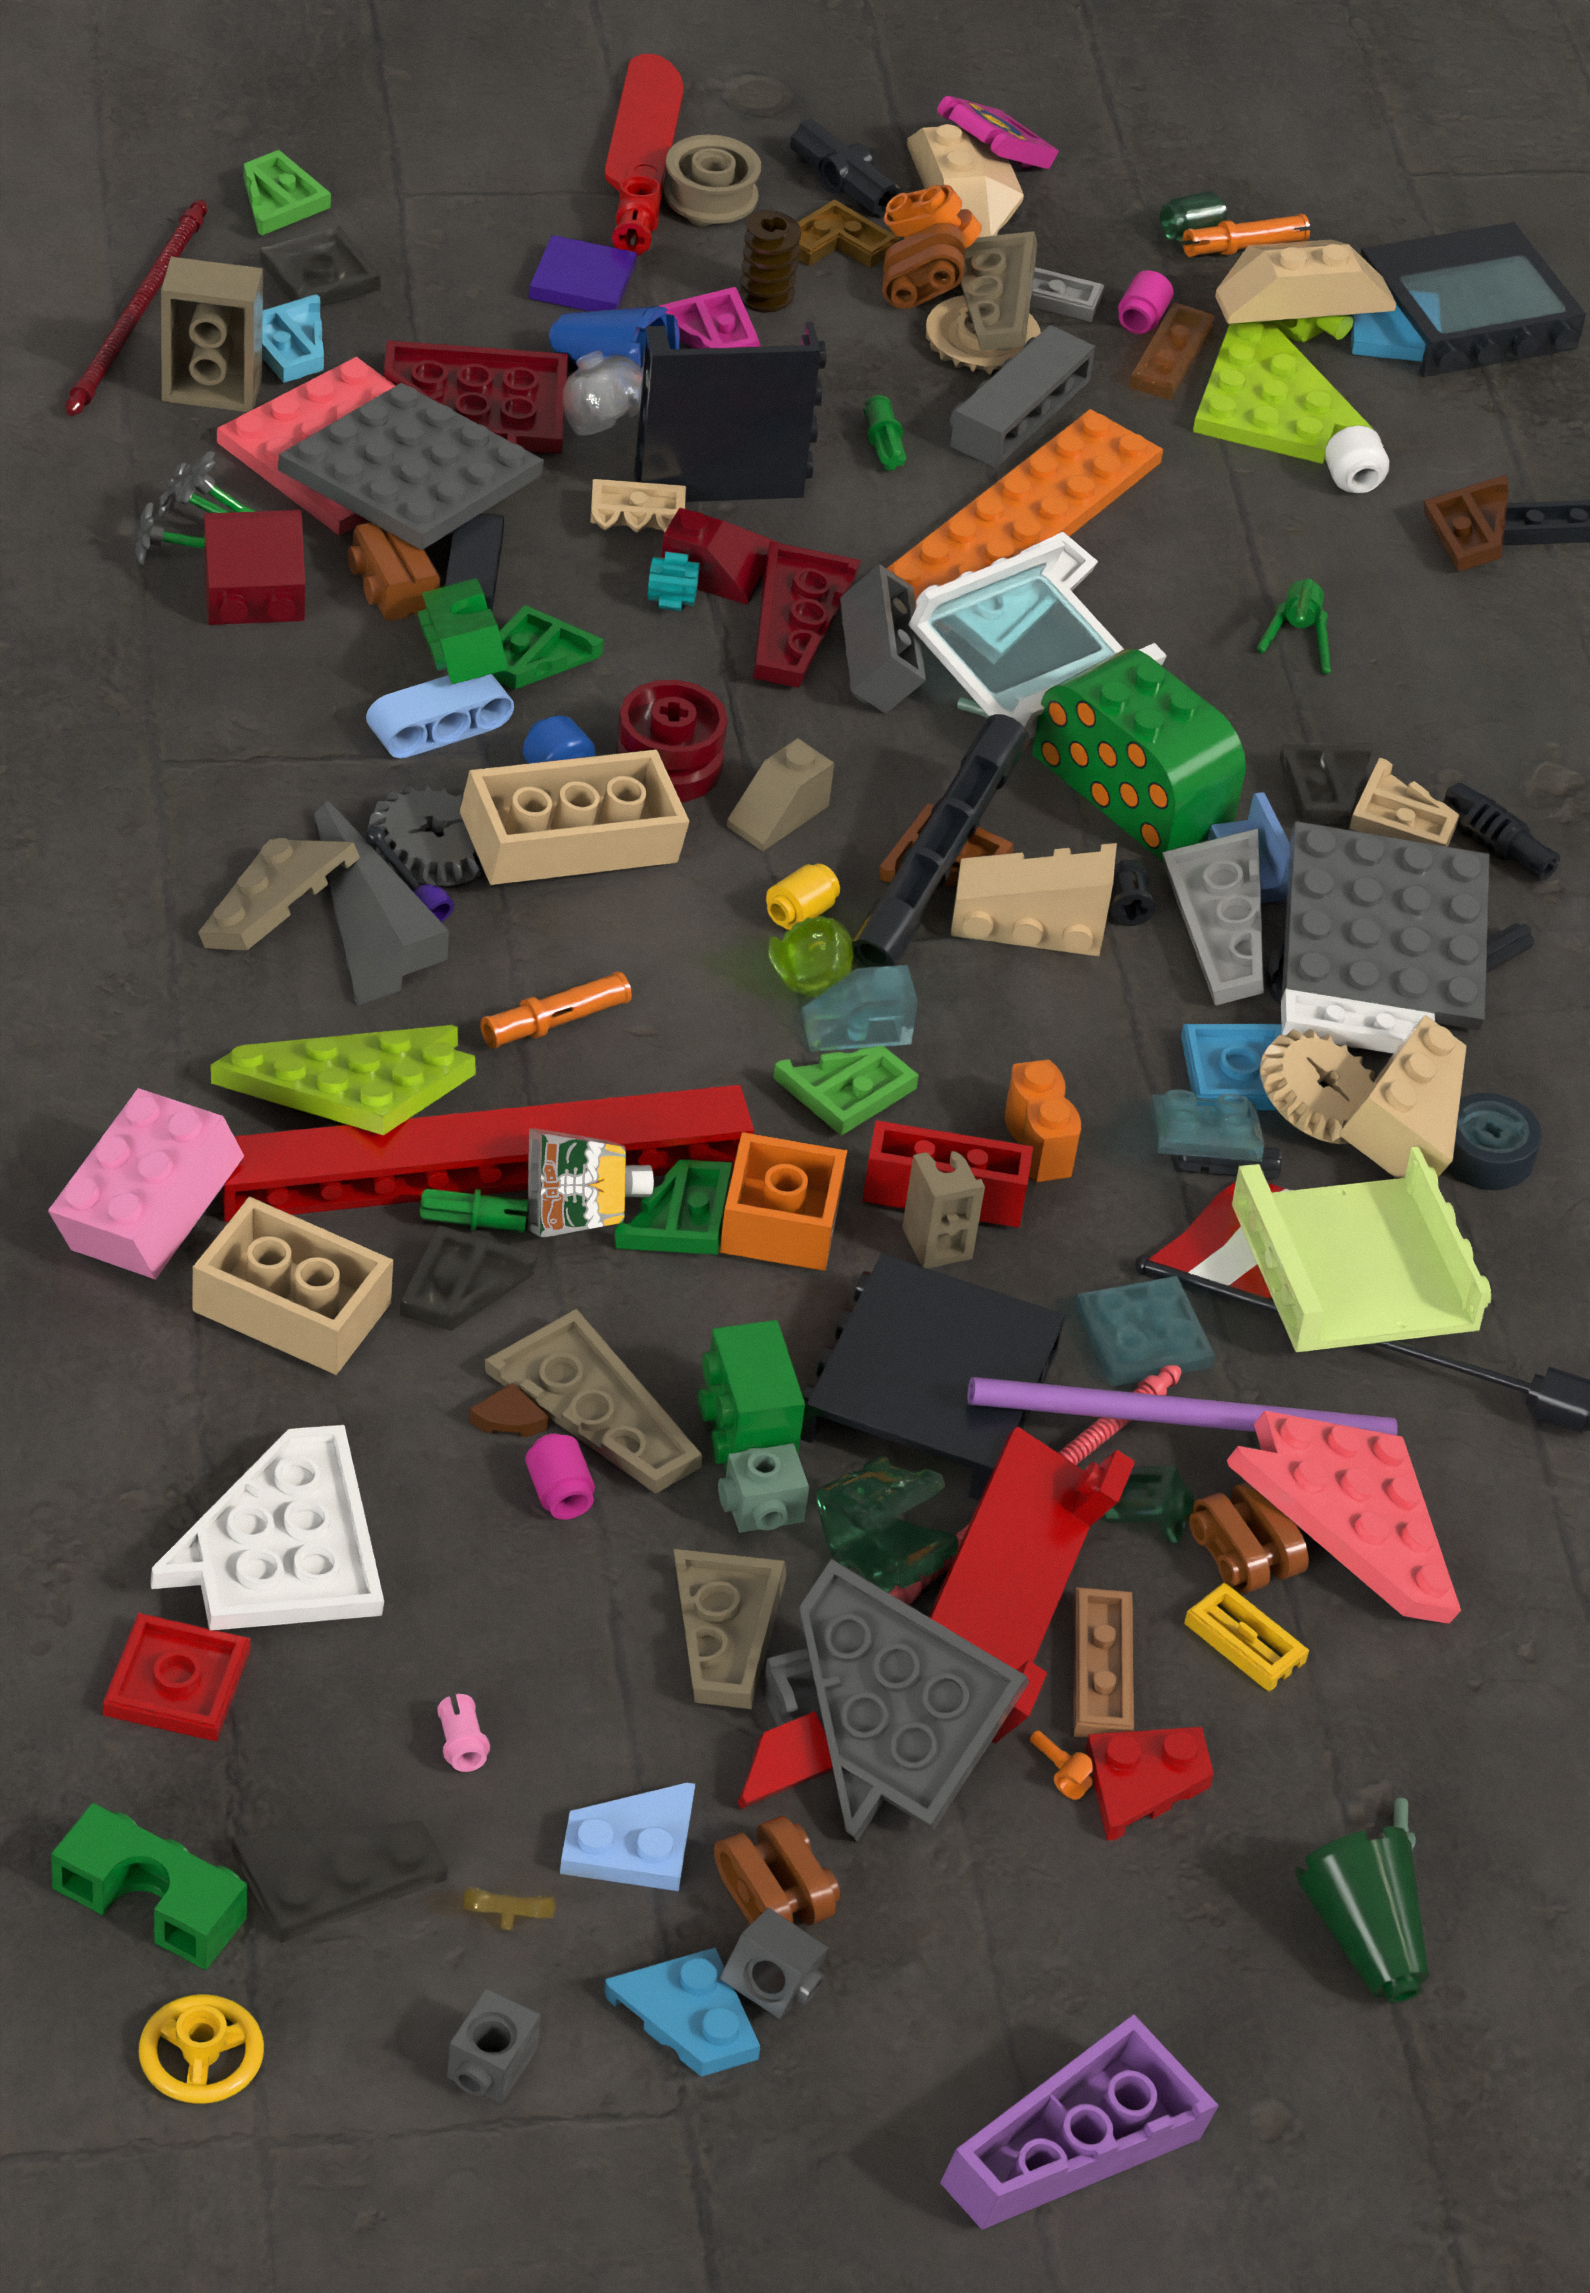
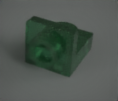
[1103,1466,1194,1543]

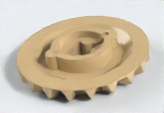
[926,295,1041,374]
[1260,1029,1375,1144]

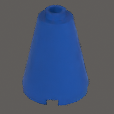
[549,306,680,395]

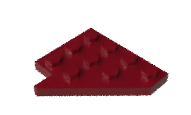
[384,340,568,454]

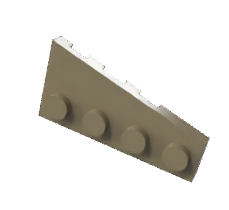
[960,231,1038,351]
[485,1309,702,1494]

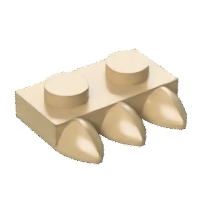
[590,479,686,533]

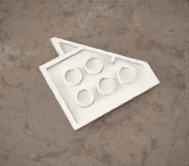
[150,1425,384,1631]

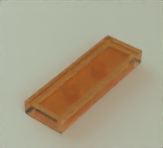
[1129,303,1214,400]

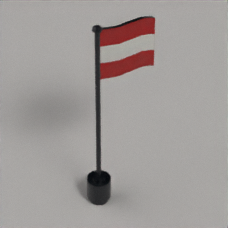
[1135,1182,1590,1434]

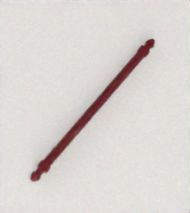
[65,200,208,416]

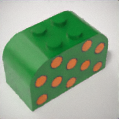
[1032,648,1246,863]

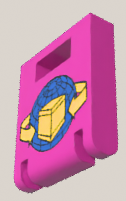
[937,96,1059,169]

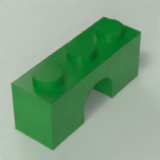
[417,578,508,685]
[51,1803,247,1970]

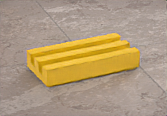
[1184,1582,1309,1692]

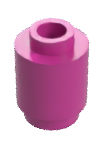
[1118,270,1174,334]
[525,1433,595,1520]

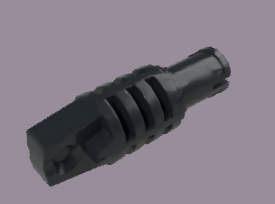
[1443,782,1560,881]

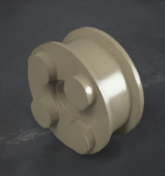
[663,134,761,227]

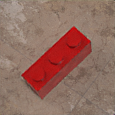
[862,1120,1033,1228]

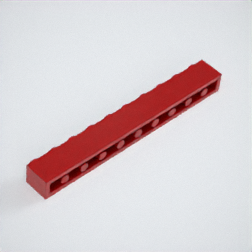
[218,1085,754,1222]

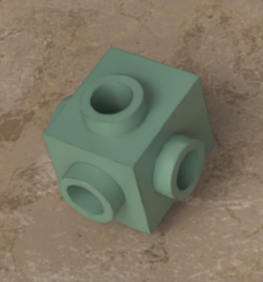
[718,1443,809,1533]

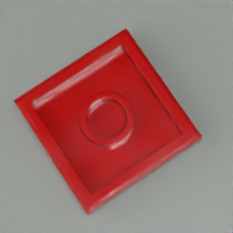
[103,1613,251,1742]

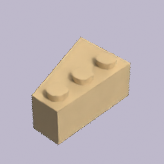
[950,843,1117,956]
[1338,1015,1467,1179]

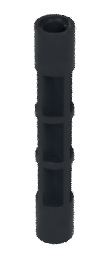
[849,714,1030,975]

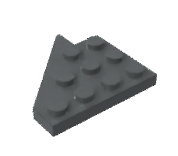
[799,1559,1029,1842]

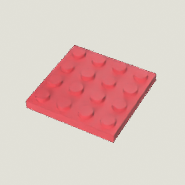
[217,357,396,536]

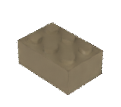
[161,257,263,412]

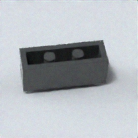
[840,564,926,714]

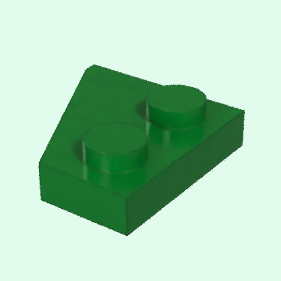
[492,605,604,690]
[614,1159,733,1255]

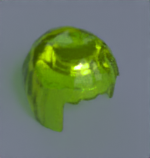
[768,916,853,997]

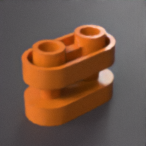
[884,185,982,249]

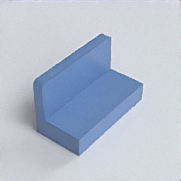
[1208,792,1290,903]

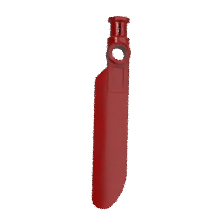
[604,54,683,256]

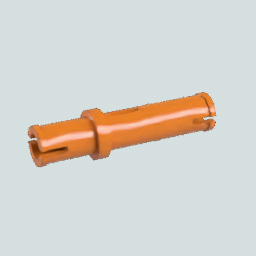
[1182,214,1310,257]
[480,971,632,1049]

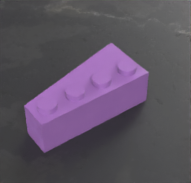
[940,2015,1219,2230]

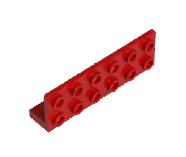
[928,1427,1135,1744]

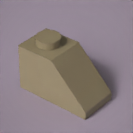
[727,738,834,852]

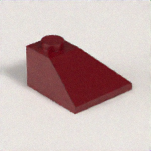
[661,508,780,605]

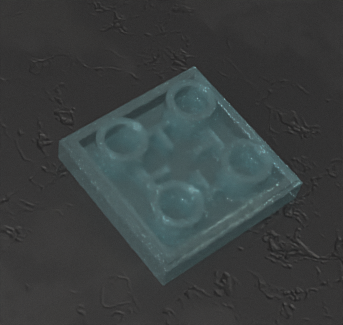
[1151,1089,1264,1162]
[1075,1276,1215,1386]

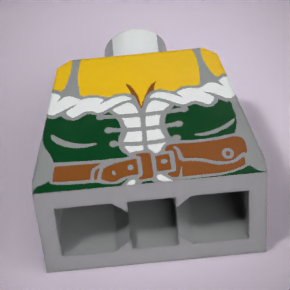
[527,1128,654,1237]

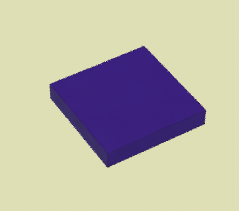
[529,235,637,311]

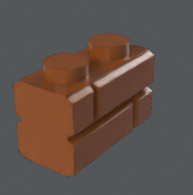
[347,523,440,621]

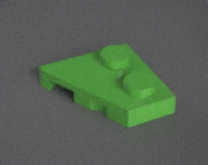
[243,150,331,236]
[773,1045,919,1136]

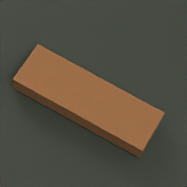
[1073,1587,1134,1738]

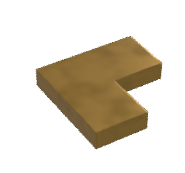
[797,199,900,268]

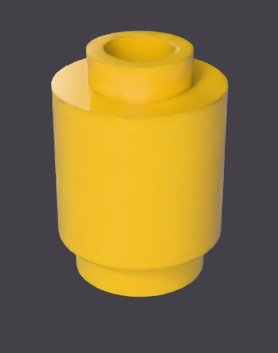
[766,863,840,931]

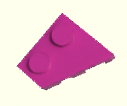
[659,287,760,349]

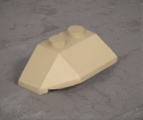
[907,124,1024,238]
[1215,240,1396,324]

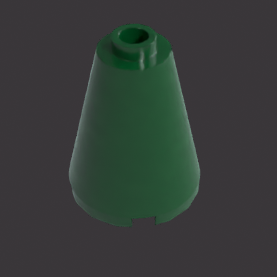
[1295,1826,1429,2004]

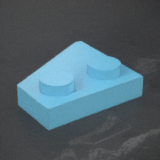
[262,294,324,383]

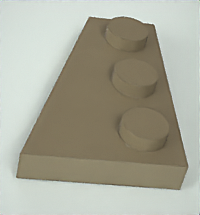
[198,838,360,950]
[674,1549,787,1709]

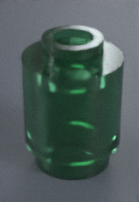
[1160,191,1227,241]

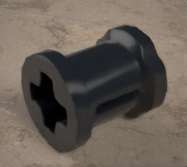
[1110,860,1156,926]

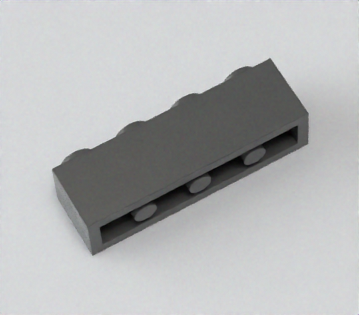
[950,325,1095,468]

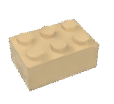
[193,1197,393,1375]

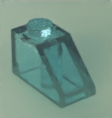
[801,965,918,1052]

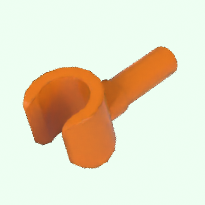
[1030,1731,1092,1800]

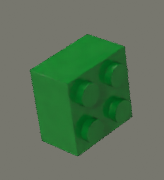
[698,1320,805,1471]

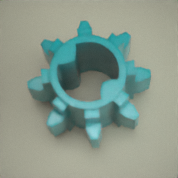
[647,551,699,611]

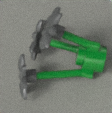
[135,451,256,565]

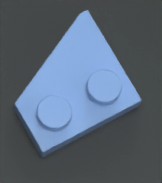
[560,1783,695,1891]

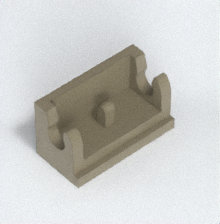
[902,1151,985,1269]

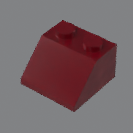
[204,510,305,625]

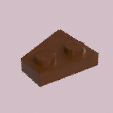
[1424,474,1509,572]

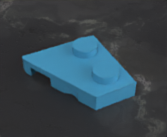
[604,1948,760,2077]

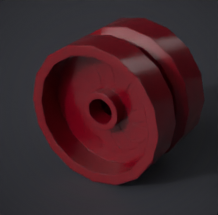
[616,680,728,802]

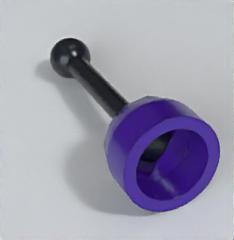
[365,826,454,923]

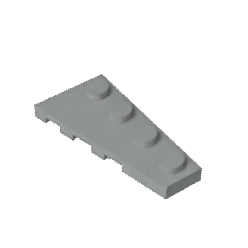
[1162,829,1264,1005]

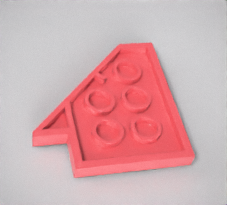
[1227,1411,1461,1624]

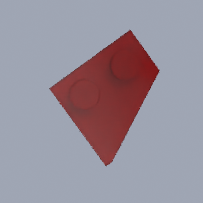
[1086,1727,1214,1840]

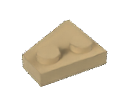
[1349,758,1459,847]

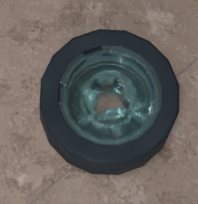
[1447,1093,1542,1190]

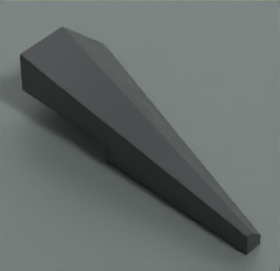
[314,801,449,1005]

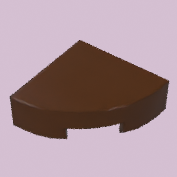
[469,1383,548,1437]

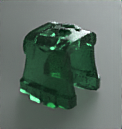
[816,1456,959,1592]

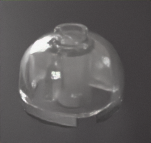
[563,350,642,436]

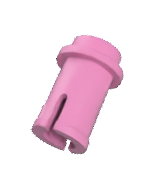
[437,1694,490,1772]

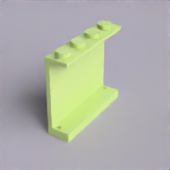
[1232,1146,1491,1352]

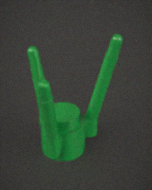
[1256,578,1331,675]

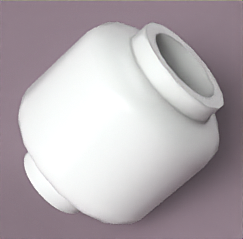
[1325,425,1389,493]

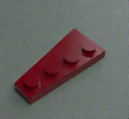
[752,541,861,688]

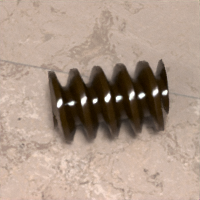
[739,210,801,313]

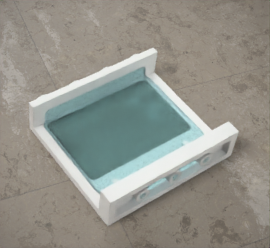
[908,539,1167,739]

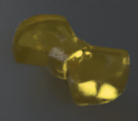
[463,1887,556,1930]

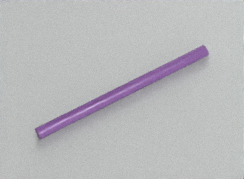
[967,1377,1397,1435]

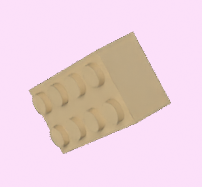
[460,750,690,885]

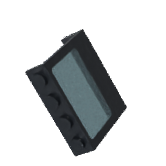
[1360,222,1586,377]

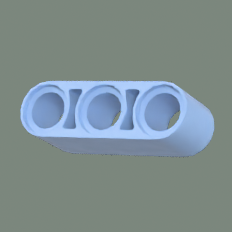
[366,674,514,759]

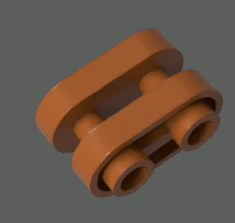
[882,223,966,309]
[1189,1482,1309,1594]
[714,1816,840,1926]

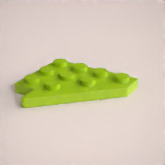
[1193,321,1373,464]
[210,1025,476,1135]

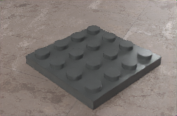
[278,383,544,550]
[1282,821,1489,1030]

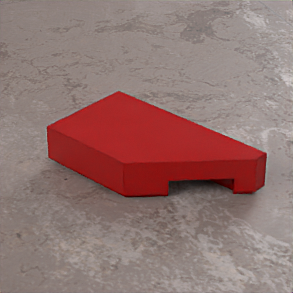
[737,1711,833,1809]

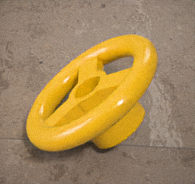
[138,1994,264,2104]

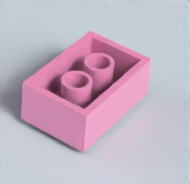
[48,1088,244,1280]

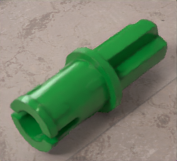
[863,395,906,471]
[419,1189,528,1233]

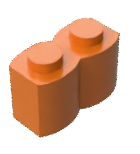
[1004,1059,1081,1182]

